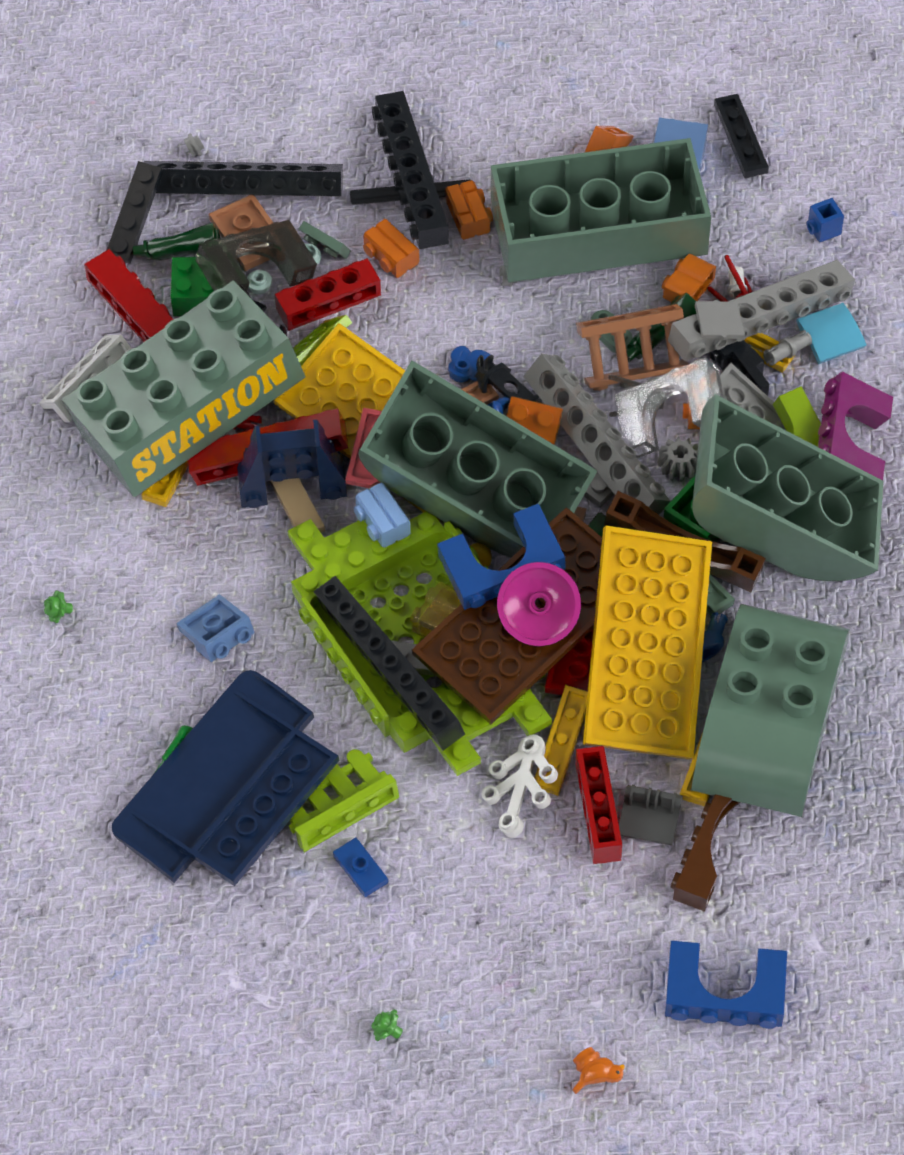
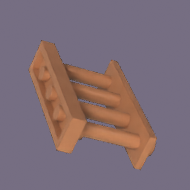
[576,304,691,391]

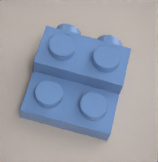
[176,594,255,662]

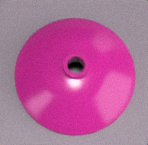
[497,562,581,646]

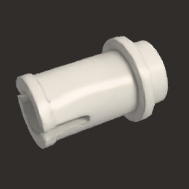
[727,266,748,299]

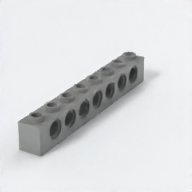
[668,260,855,361]
[523,353,671,515]

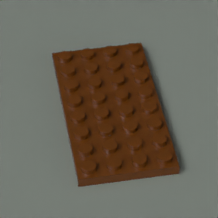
[412,507,602,725]

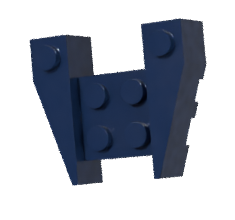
[237,420,347,508]

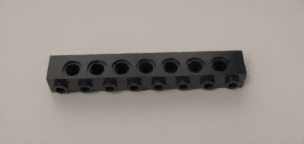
[372,91,449,249]
[144,161,343,196]
[313,576,465,751]

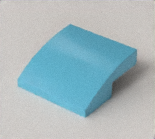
[796,303,867,364]

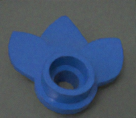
[448,346,491,383]

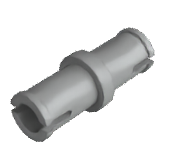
[763,330,812,366]

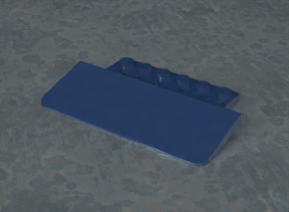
[112,670,340,887]

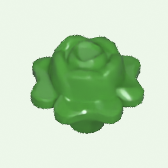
[44,590,73,623]
[371,1009,403,1041]

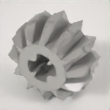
[657,436,698,483]

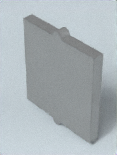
[695,300,745,341]

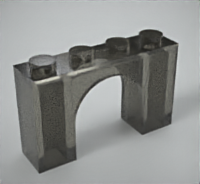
[195,220,317,294]

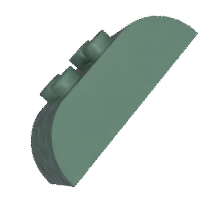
[359,360,597,558]
[692,394,884,581]
[691,604,850,817]

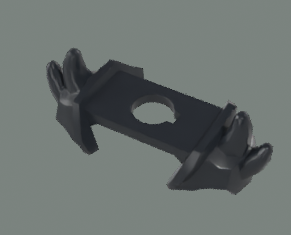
[474,355,542,415]

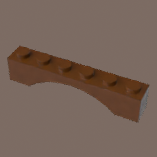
[604,491,766,593]
[670,794,741,912]

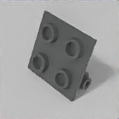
[619,784,683,846]

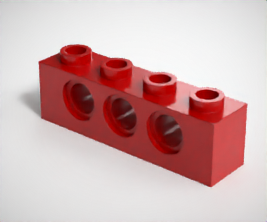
[275,258,381,331]
[575,746,622,864]

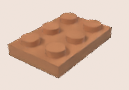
[209,195,289,271]

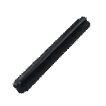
[350,179,471,205]

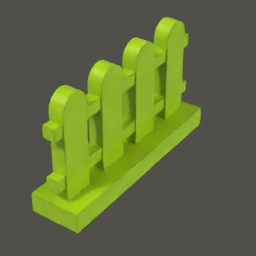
[288,749,400,853]

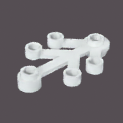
[482,734,558,838]

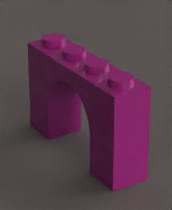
[818,371,893,480]

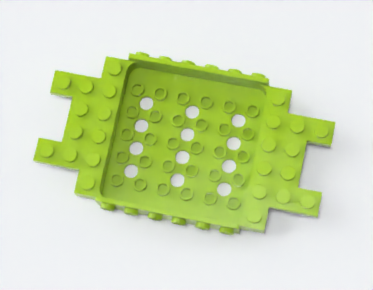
[288,488,552,776]

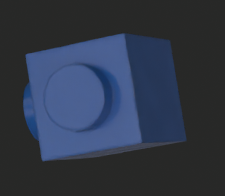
[806,198,844,243]

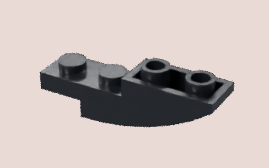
[708,340,770,396]

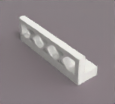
[39,334,132,422]

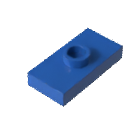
[333,837,388,897]

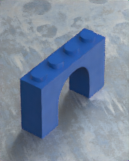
[437,503,566,610]
[665,941,787,1029]

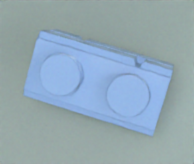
[354,482,411,548]

